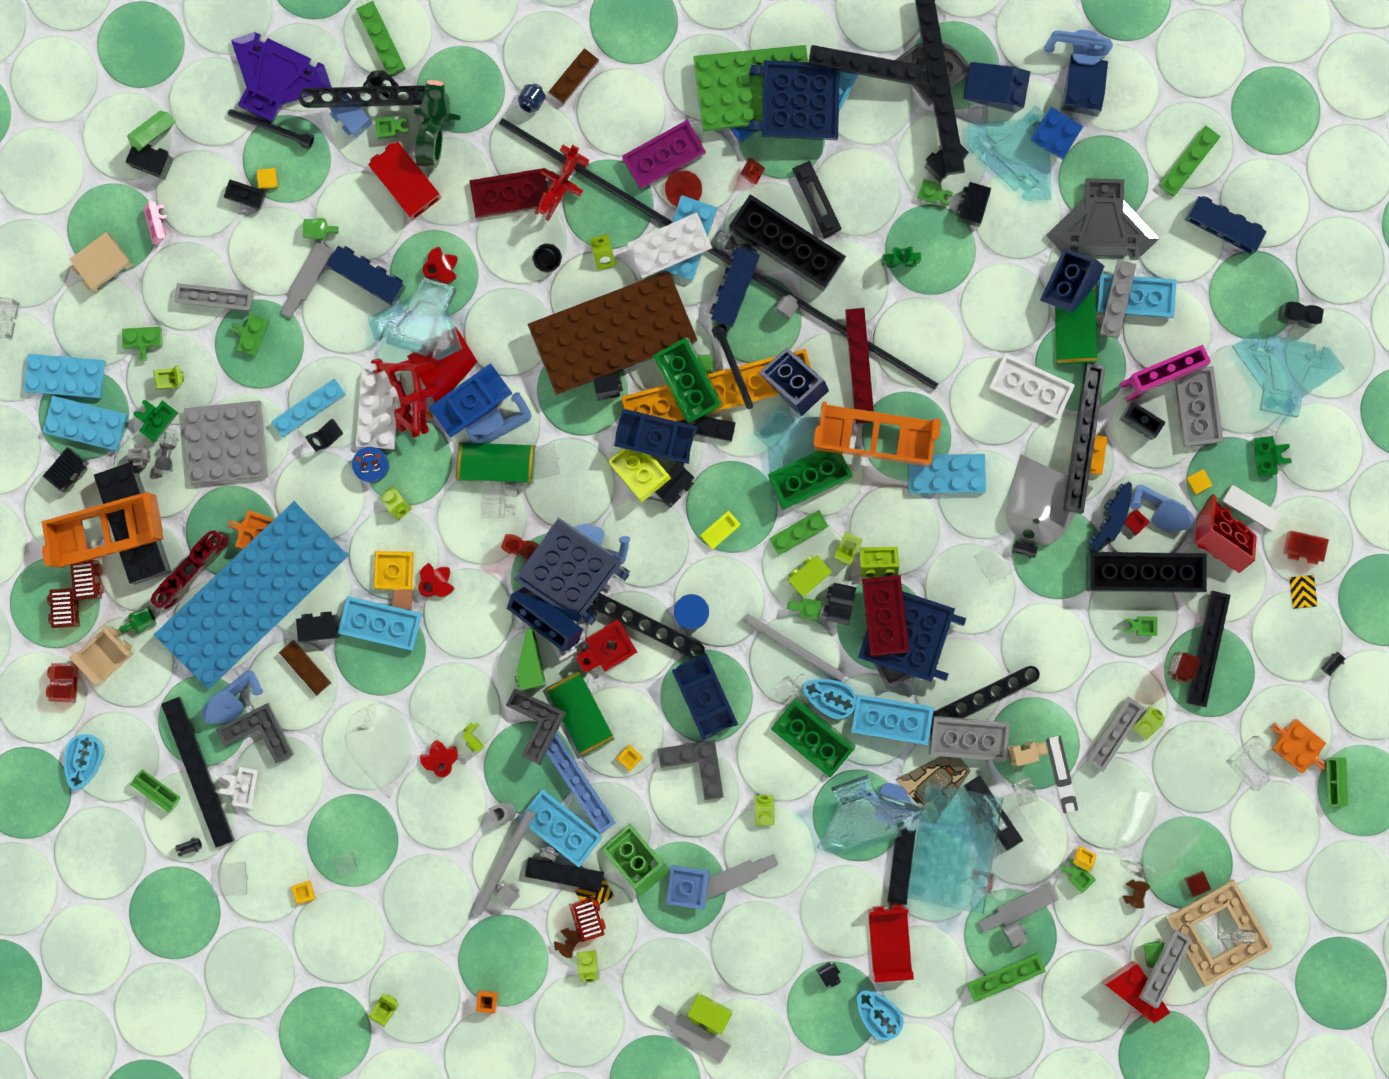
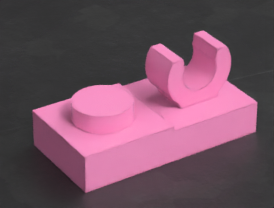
[143,201,167,244]

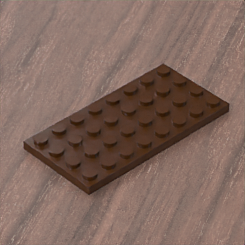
[527,271,698,395]

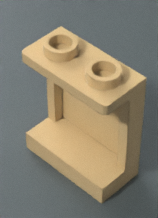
[69,232,134,292]
[69,626,134,686]

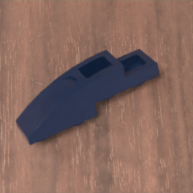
[1087,481,1132,552]

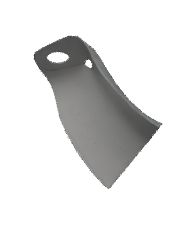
[1006,454,1093,545]

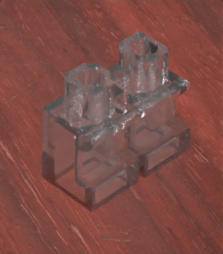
[481,480,517,518]

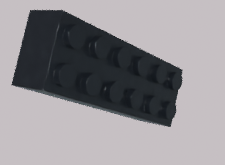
[729,194,846,292]
[94,462,172,585]
[1086,552,1207,593]

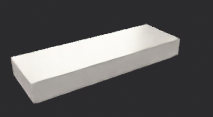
[1221,485,1282,531]

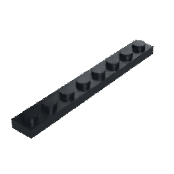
[1063,363,1106,514]
[161,697,235,848]

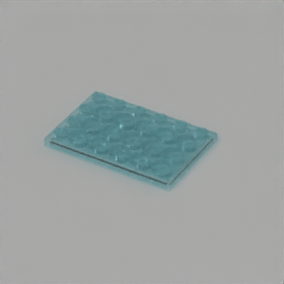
[906,783,1004,914]

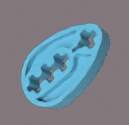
[803,679,856,719]
[64,734,105,790]
[856,989,903,1041]

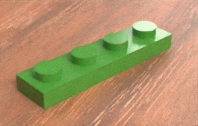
[356,1,406,76]
[1159,126,1221,197]
[966,953,1046,1002]

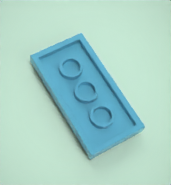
[664,195,718,280]
[1097,274,1176,318]
[24,354,106,399]
[43,396,128,452]
[908,454,986,494]
[338,596,422,651]
[851,694,934,745]
[518,789,603,867]

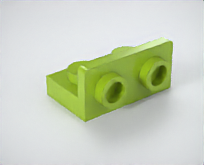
[859,546,899,578]

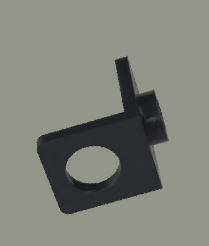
[363,70,399,99]
[305,419,343,452]

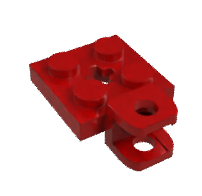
[576,619,637,672]

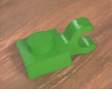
[787,598,822,620]

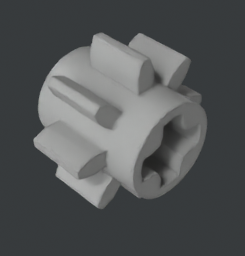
[128,444,151,468]

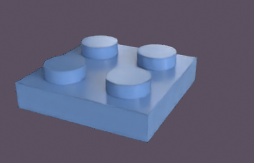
[666,865,710,910]

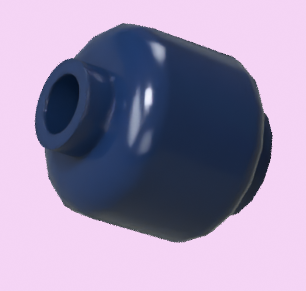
[518,83,546,113]

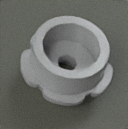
[540,846,559,862]

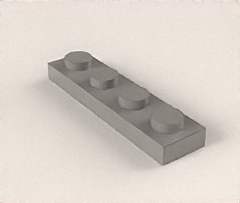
[1099,260,1137,339]
[174,283,254,312]
[1086,697,1145,772]
[1139,929,1192,1008]

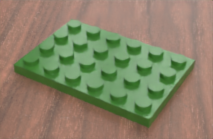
[693,45,808,132]

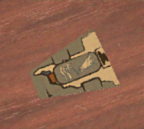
[896,756,971,824]

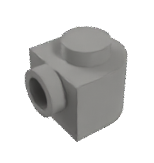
[774,294,799,320]
[489,802,516,826]
[495,880,520,908]
[1002,921,1028,948]

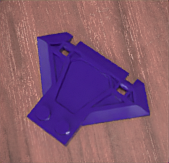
[231,32,331,123]

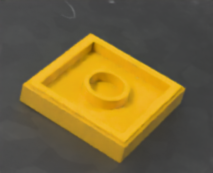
[374,551,414,590]

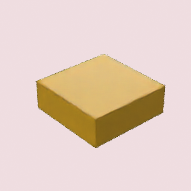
[256,168,279,190]
[1185,469,1213,495]
[616,744,643,772]
[1073,846,1097,872]
[291,880,316,905]

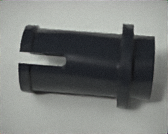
[1012,540,1038,559]
[1321,652,1346,677]
[175,837,202,857]

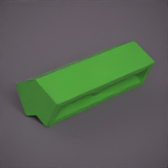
[127,110,176,151]
[1327,757,1348,807]
[130,769,181,813]

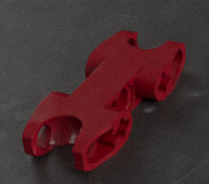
[151,530,229,609]

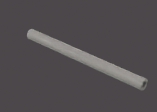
[743,613,845,682]
[473,809,536,915]

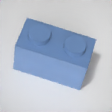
[329,93,373,138]

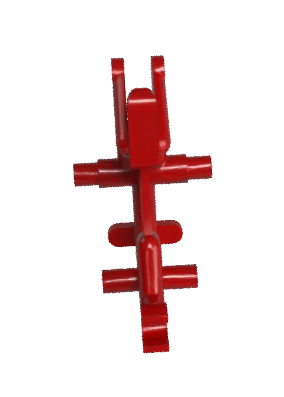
[535,144,590,222]
[371,358,438,438]

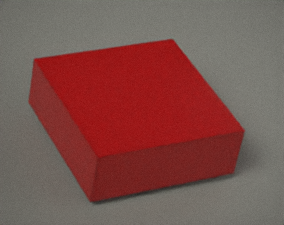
[1124,509,1150,536]

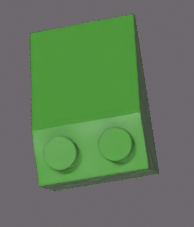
[515,628,547,690]
[601,823,670,896]

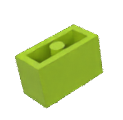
[788,555,832,598]
[687,992,733,1035]

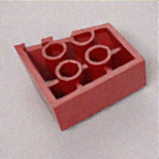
[407,326,478,402]
[1194,494,1257,573]

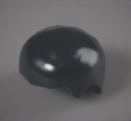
[532,243,562,273]

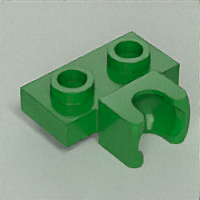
[881,246,921,268]
[133,400,179,443]
[1253,436,1292,477]

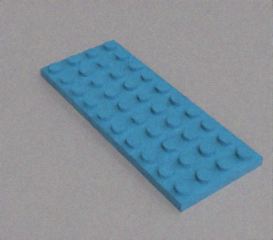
[153,500,349,689]

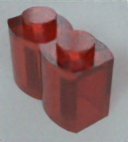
[1283,531,1329,565]
[501,534,538,560]
[46,663,79,703]

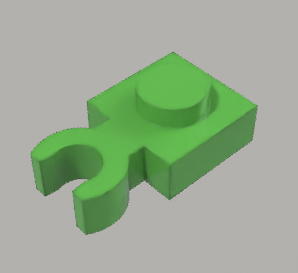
[375,117,410,139]
[917,179,953,206]
[1123,616,1157,636]
[1061,858,1096,893]

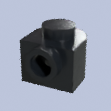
[816,962,841,988]

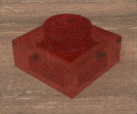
[740,158,765,185]
[1184,871,1211,897]

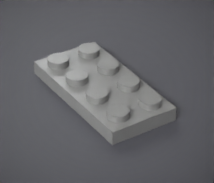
[1175,366,1223,447]
[929,716,1010,762]

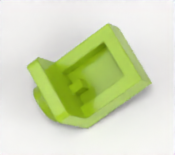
[153,366,184,390]
[379,486,412,520]
[834,532,863,565]
[1133,706,1165,740]
[462,722,485,753]
[754,794,775,826]
[577,950,600,983]
[368,994,399,1027]

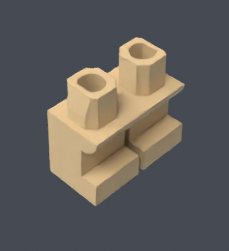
[1007,741,1048,766]

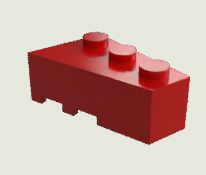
[1101,960,1170,1024]

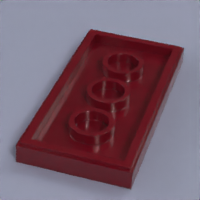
[469,168,548,218]
[861,575,909,656]

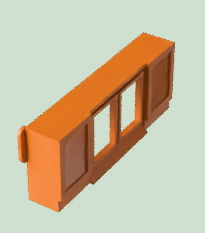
[813,402,941,467]
[41,492,164,568]

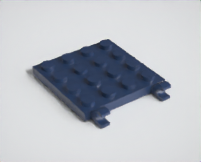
[748,60,840,141]
[514,517,630,625]
[858,591,967,682]

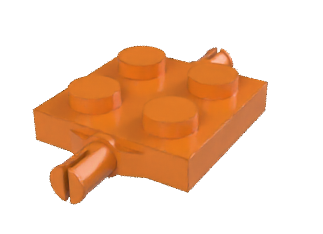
[227,510,274,549]
[1270,719,1327,774]

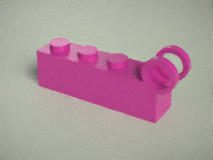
[1119,344,1211,402]

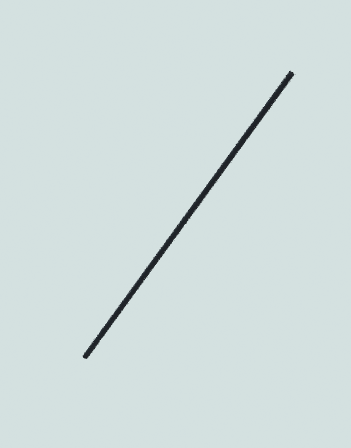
[499,118,939,390]

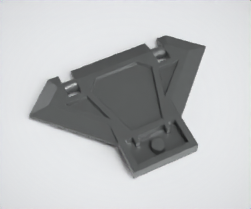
[1046,178,1160,257]

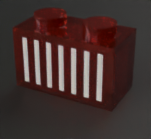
[70,559,104,601]
[47,588,80,629]
[1167,652,1201,683]
[569,897,606,942]

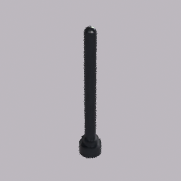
[227,109,314,150]
[711,324,753,409]

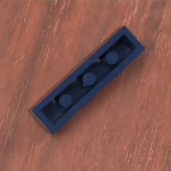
[1185,196,1267,255]
[326,245,406,307]
[709,246,760,327]
[506,587,583,652]

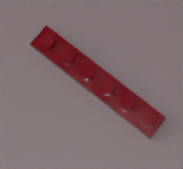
[845,308,874,424]

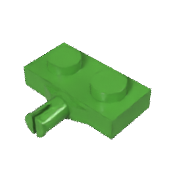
[230,314,269,357]
[122,326,162,361]

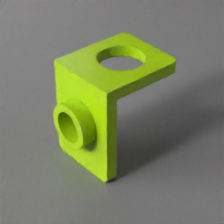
[590,234,616,270]

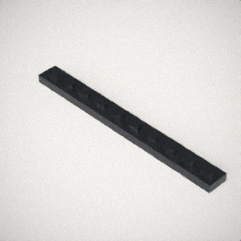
[914,0,965,176]

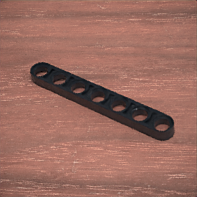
[299,85,425,108]
[589,593,705,658]
[930,666,1040,733]

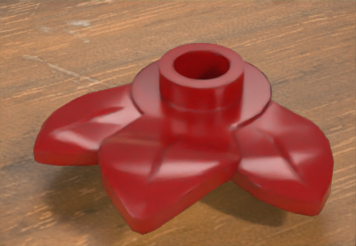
[422,247,458,283]
[418,563,454,597]
[420,740,458,778]

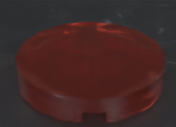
[665,170,702,207]

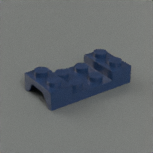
[613,408,698,464]
[671,653,738,740]

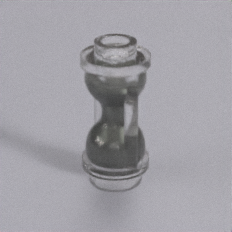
[715,230,758,254]
[153,432,179,476]

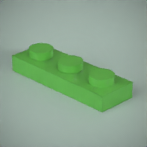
[769,510,828,555]

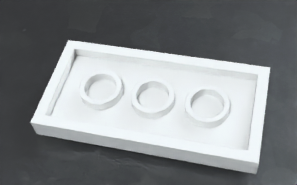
[627,213,712,279]
[989,353,1075,420]
[356,371,401,450]

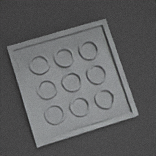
[184,401,268,484]

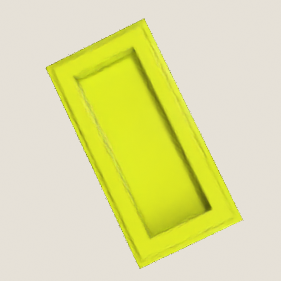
[700,510,741,550]

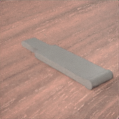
[281,242,334,319]
[707,854,778,900]
[977,882,1058,933]
[653,1005,731,1063]

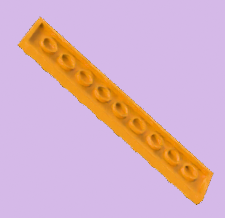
[621,349,811,422]

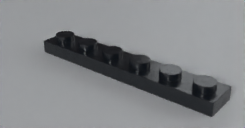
[808,45,923,86]
[1186,591,1231,708]

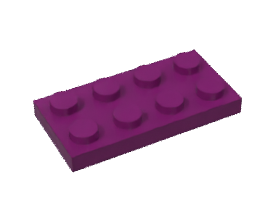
[622,119,706,190]

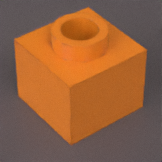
[476,990,499,1013]

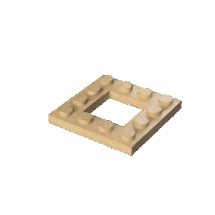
[1165,879,1273,987]

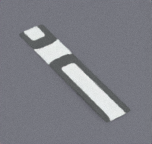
[1046,736,1078,813]

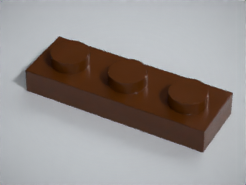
[549,48,599,105]
[279,640,332,696]

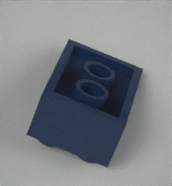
[1060,54,1108,117]
[963,62,1031,113]
[1040,248,1105,313]
[759,347,829,417]

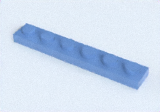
[546,733,616,834]

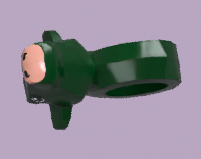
[414,80,461,168]

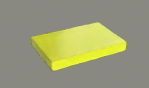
[607,448,671,503]

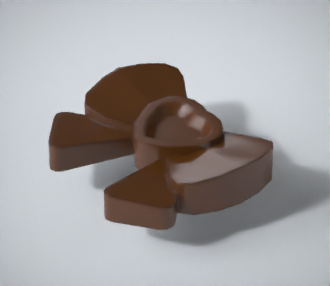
[1123,879,1150,909]
[554,928,583,958]

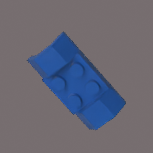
[428,363,513,438]

